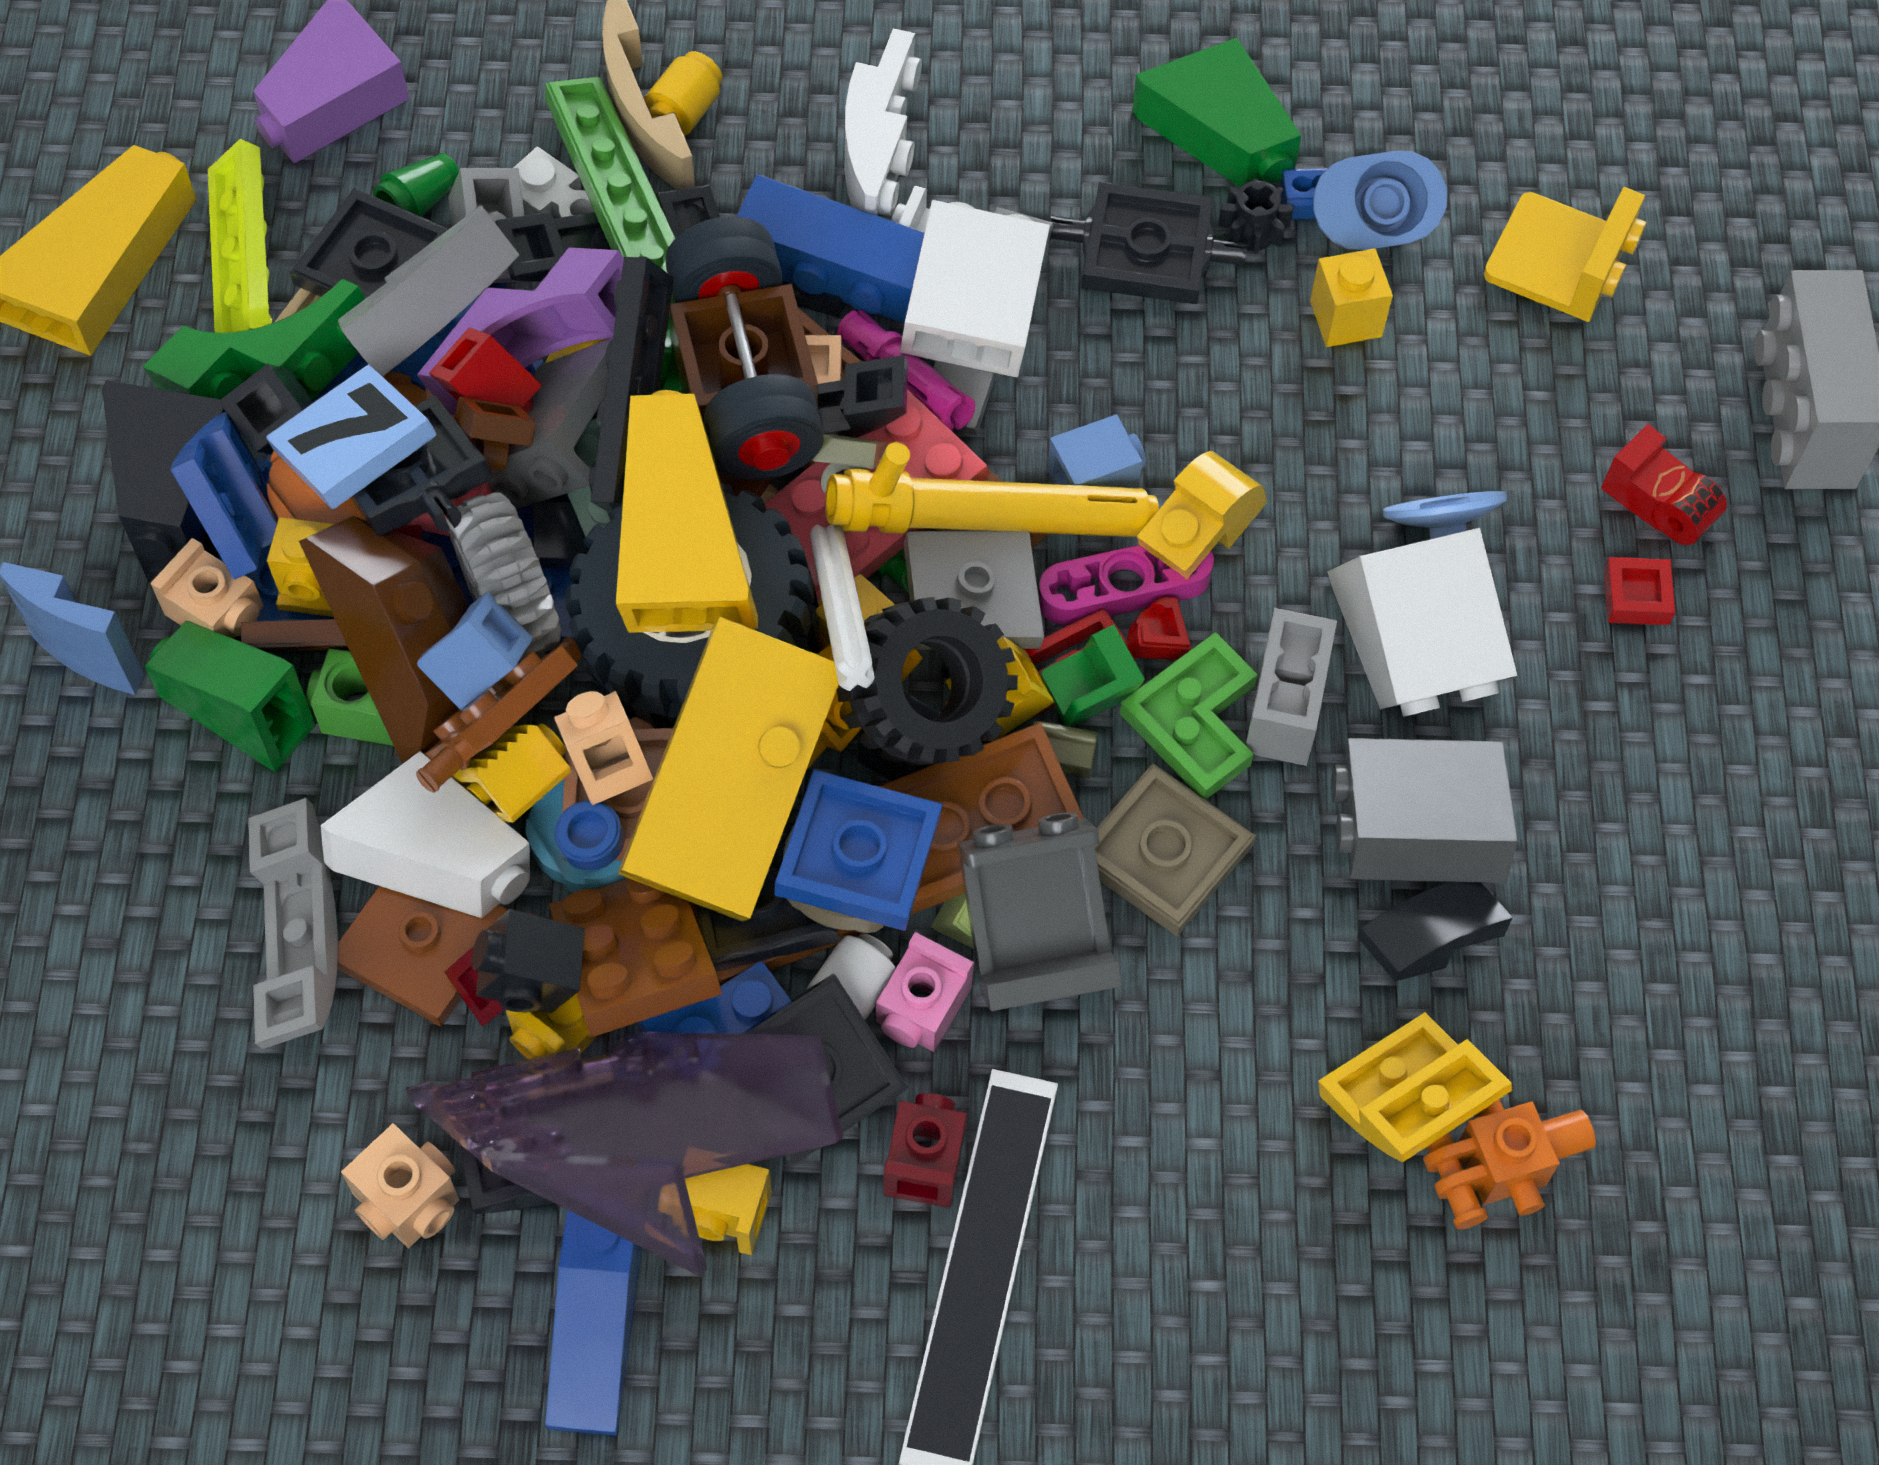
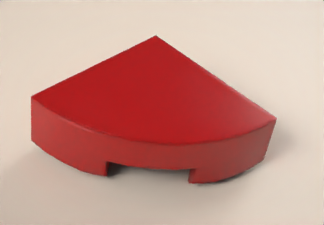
[1127,596,1192,660]

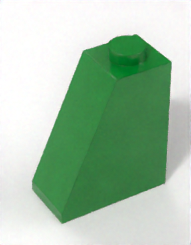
[1132,38,1301,188]
[144,620,316,772]

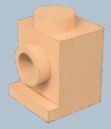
[150,538,264,639]
[554,691,653,805]

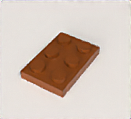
[549,878,722,1037]

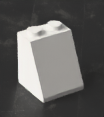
[1328,528,1517,717]

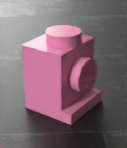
[876,932,974,1052]

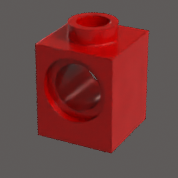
[428,327,542,413]

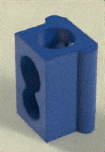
[1280,168,1328,220]

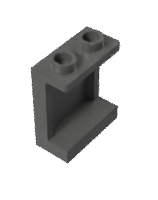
[487,338,613,509]
[957,812,1122,1011]

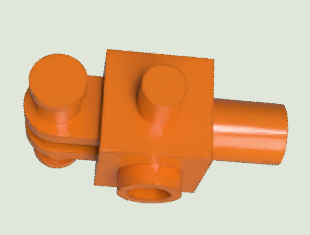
[1423,1099,1596,1230]

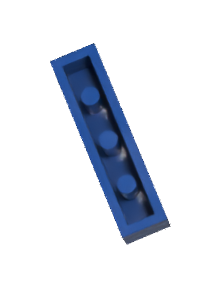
[736,174,925,324]

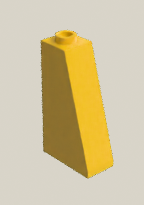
[0,145,197,356]
[616,390,758,633]

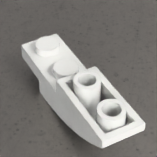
[844,29,922,218]

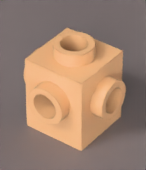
[341,1123,459,1249]

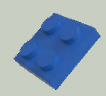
[774,769,943,931]

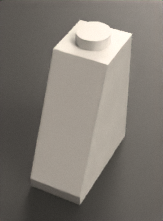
[320,751,530,918]

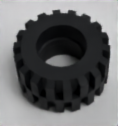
[837,597,1018,765]

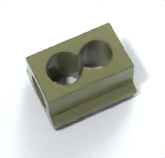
[1034,721,1098,779]

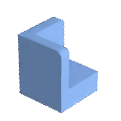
[417,591,533,710]

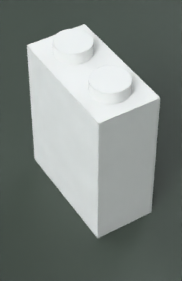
[900,200,1050,378]

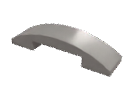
[248,798,338,1049]

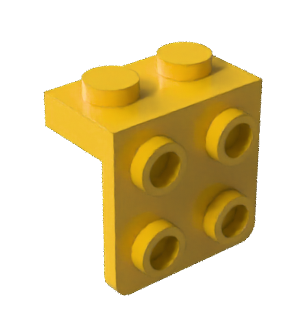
[1484,187,1647,322]

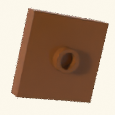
[337,886,508,1027]

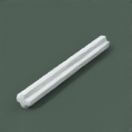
[810,524,875,691]

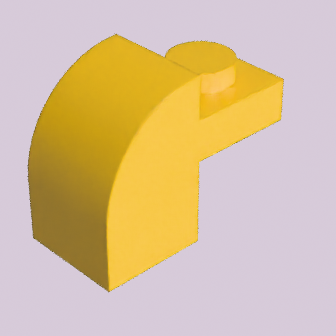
[1137,451,1267,579]

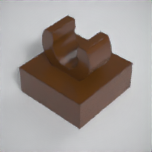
[454,396,536,471]

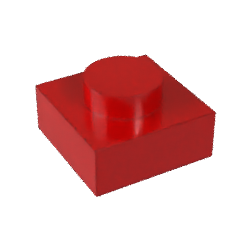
[1603,557,1675,625]

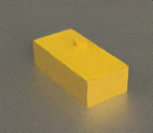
[617,617,839,921]

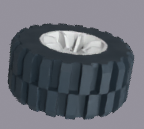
[566,483,819,729]

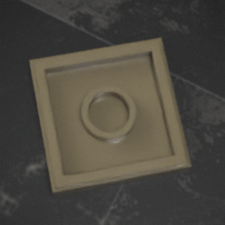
[1095,763,1256,937]

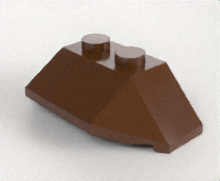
[299,516,479,764]

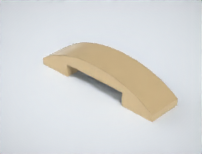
[602,0,695,190]

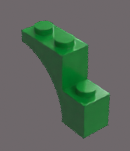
[143,279,366,400]

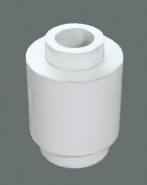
[807,933,896,1020]

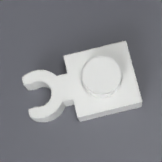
[513,146,594,218]

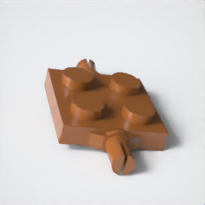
[416,637,583,793]

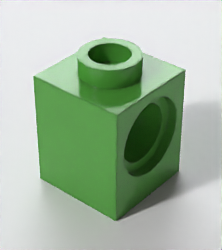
[306,648,394,746]

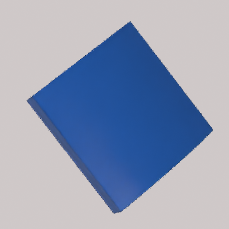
[170,411,279,580]

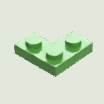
[1120,632,1258,800]

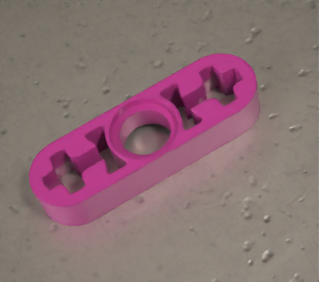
[1038,545,1214,626]

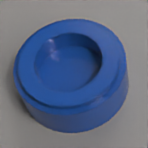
[555,800,625,870]

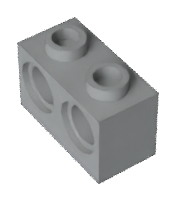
[1246,608,1337,766]

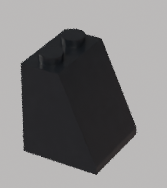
[102,380,225,581]

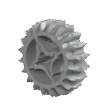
[447,492,562,658]

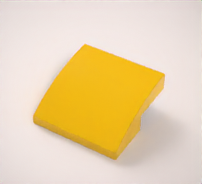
[1318,1012,1512,1163]

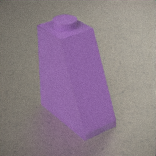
[253,0,409,164]

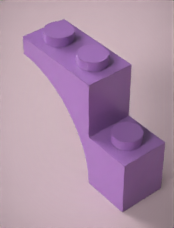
[417,248,624,416]

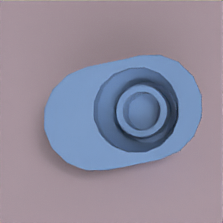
[1313,151,1447,250]

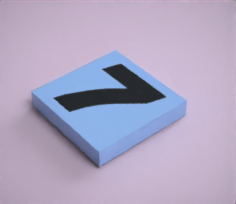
[266,364,437,510]

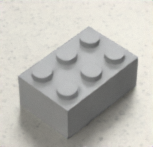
[1754,270,1879,489]

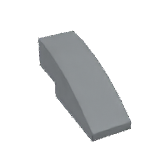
[338,205,519,377]

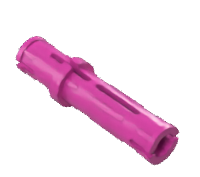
[837,310,976,431]

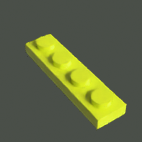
[207,139,272,333]

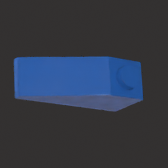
[545,1199,645,1436]

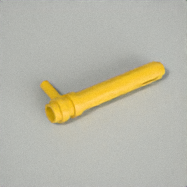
[825,442,1159,537]

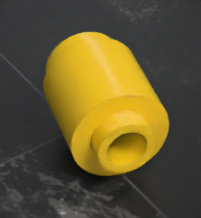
[644,51,723,136]

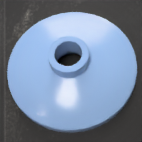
[1383,491,1507,539]

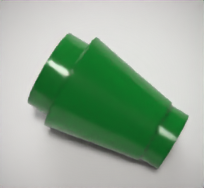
[373,153,459,217]

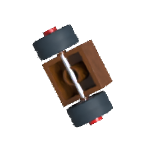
[666,217,824,480]

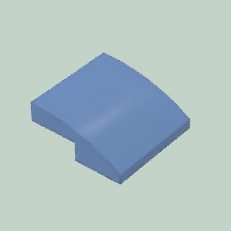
[0,562,144,695]

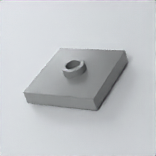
[904,531,1044,650]

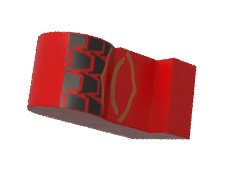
[1601,424,1727,545]

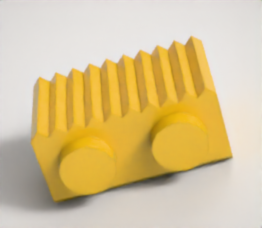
[452,723,572,823]

